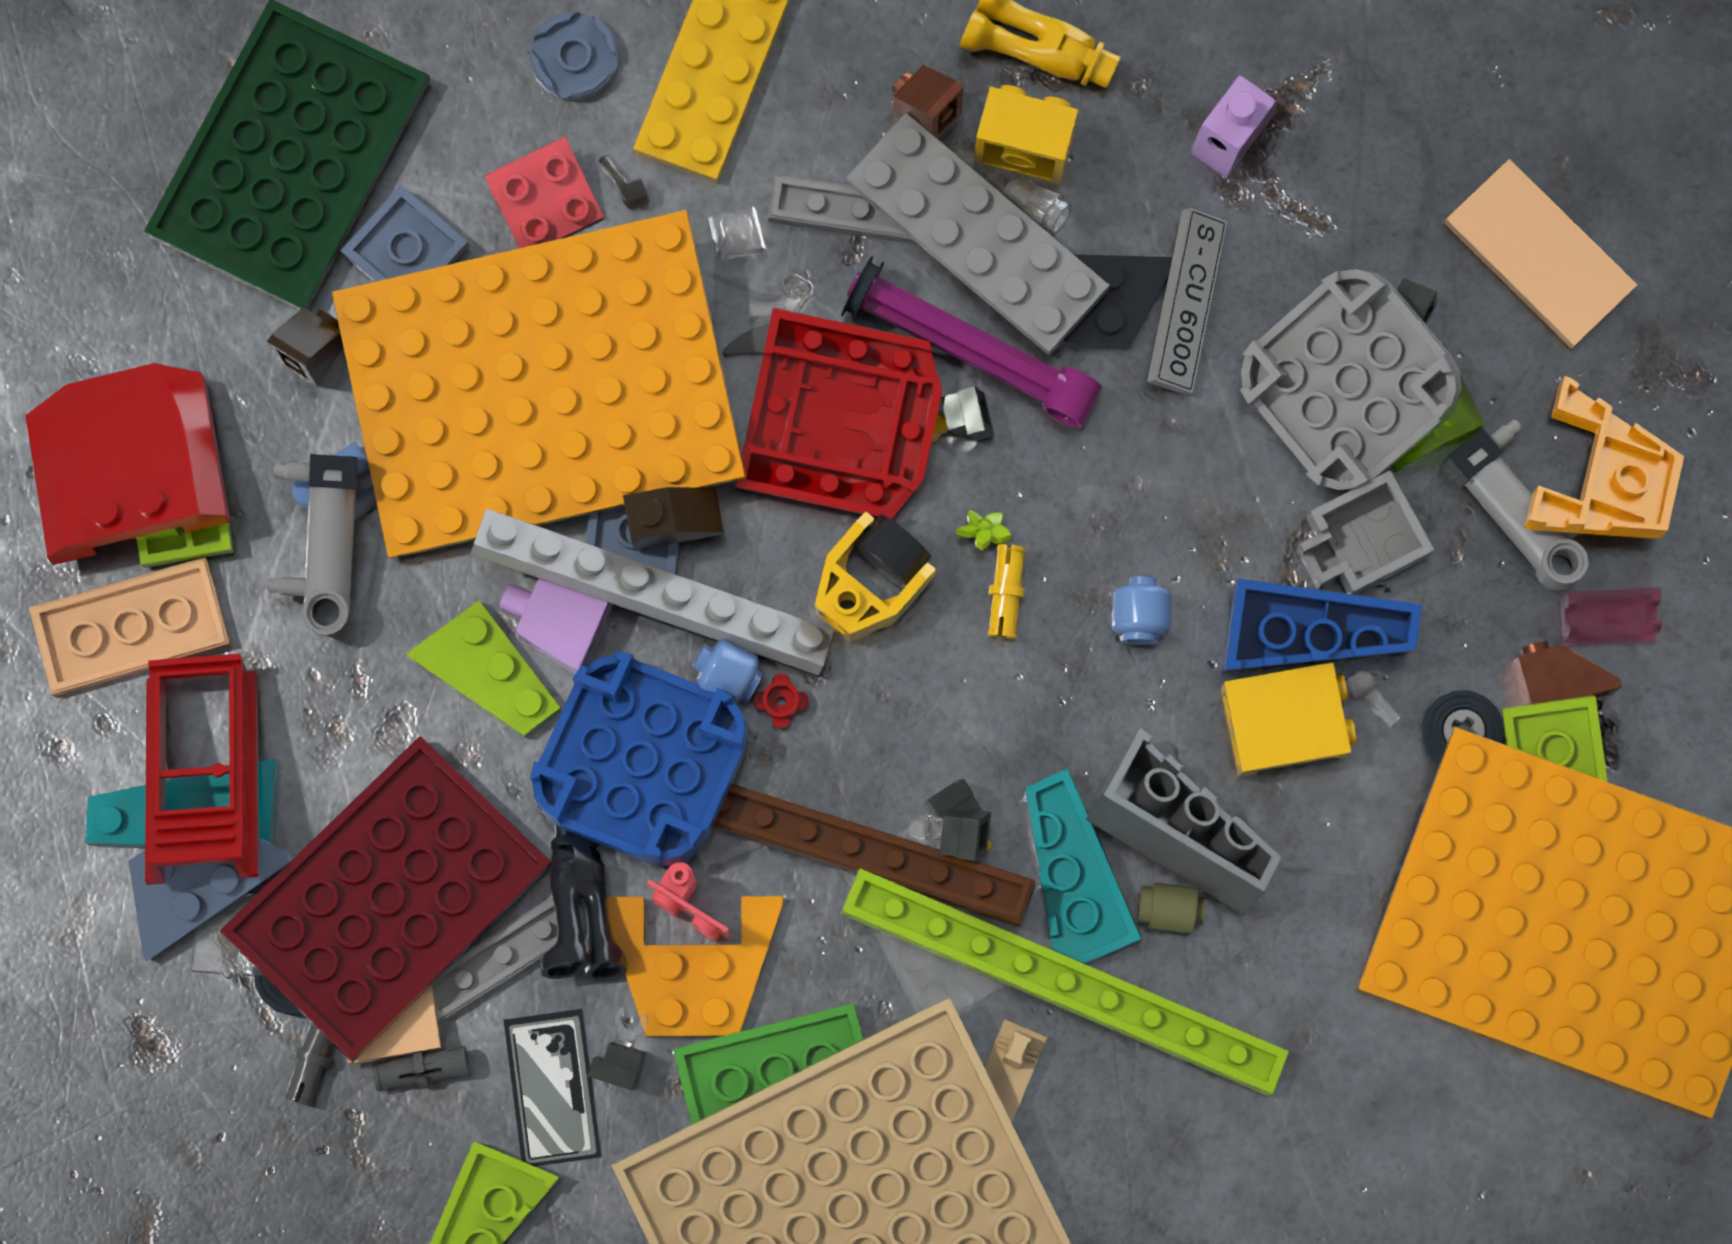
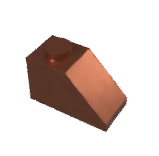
[892,65,964,138]
[1511,641,1622,705]

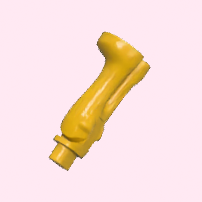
[959,0,1121,89]

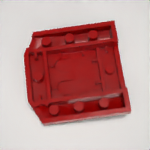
[735,308,942,520]
[25,363,231,565]

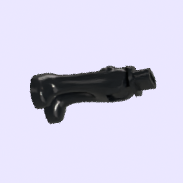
[540,825,627,980]

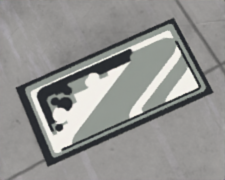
[504,1009,601,1166]

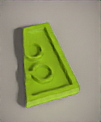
[405,600,562,738]
[430,1141,561,1244]

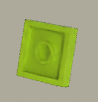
[1501,695,1608,782]

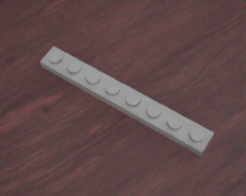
[470,508,834,676]

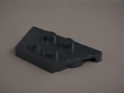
[1059,254,1172,348]

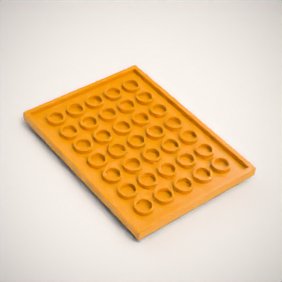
[332,210,746,559]
[1358,726,1732,1118]

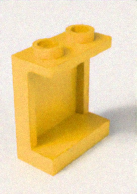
[1221,662,1356,778]

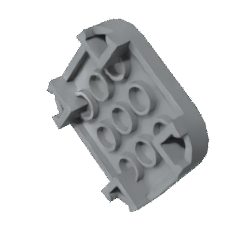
[1240,269,1462,490]

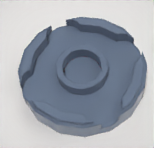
[529,11,619,101]

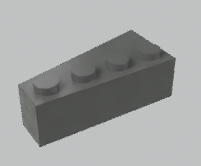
[1085,727,1282,915]

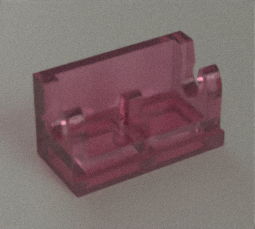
[1560,588,1662,645]

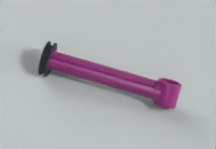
[841,256,1102,429]

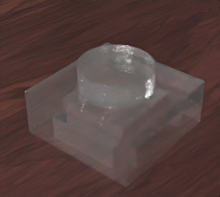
[708,205,765,261]

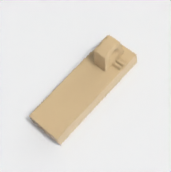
[984,1019,1047,1123]

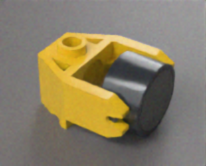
[815,512,936,643]

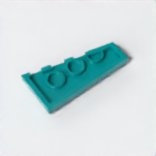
[85,758,278,847]
[1025,769,1143,964]

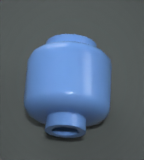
[1112,576,1172,645]
[692,640,763,704]

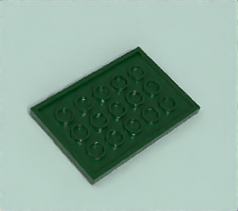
[144,0,431,311]

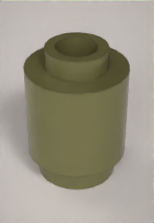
[1137,882,1206,934]

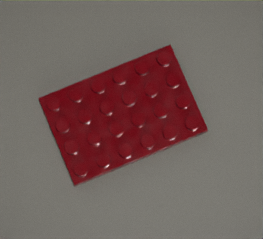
[219,736,551,1063]

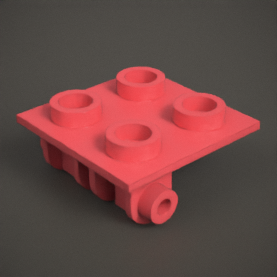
[484,136,604,248]
[647,862,732,942]

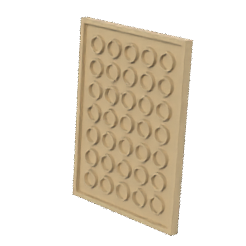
[611,997,1071,1244]

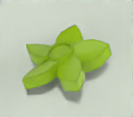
[956,509,1011,551]

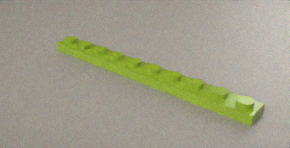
[840,868,1289,1096]

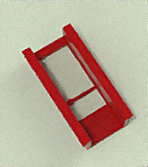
[145,653,259,885]

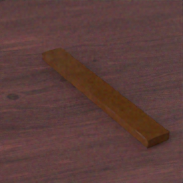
[712,784,1036,927]

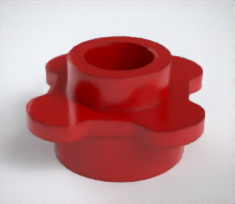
[754,674,809,729]

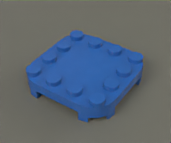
[530,651,748,866]

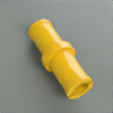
[987,544,1026,639]

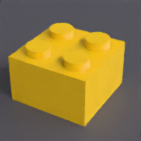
[974,85,1078,185]

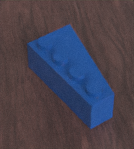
[1222,578,1422,672]

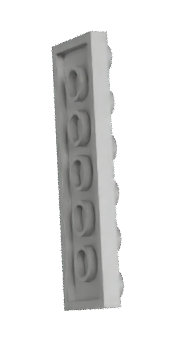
[846,113,1110,356]

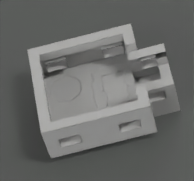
[1296,470,1434,595]

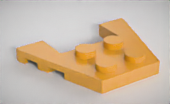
[1524,376,1684,539]
[607,896,783,1037]

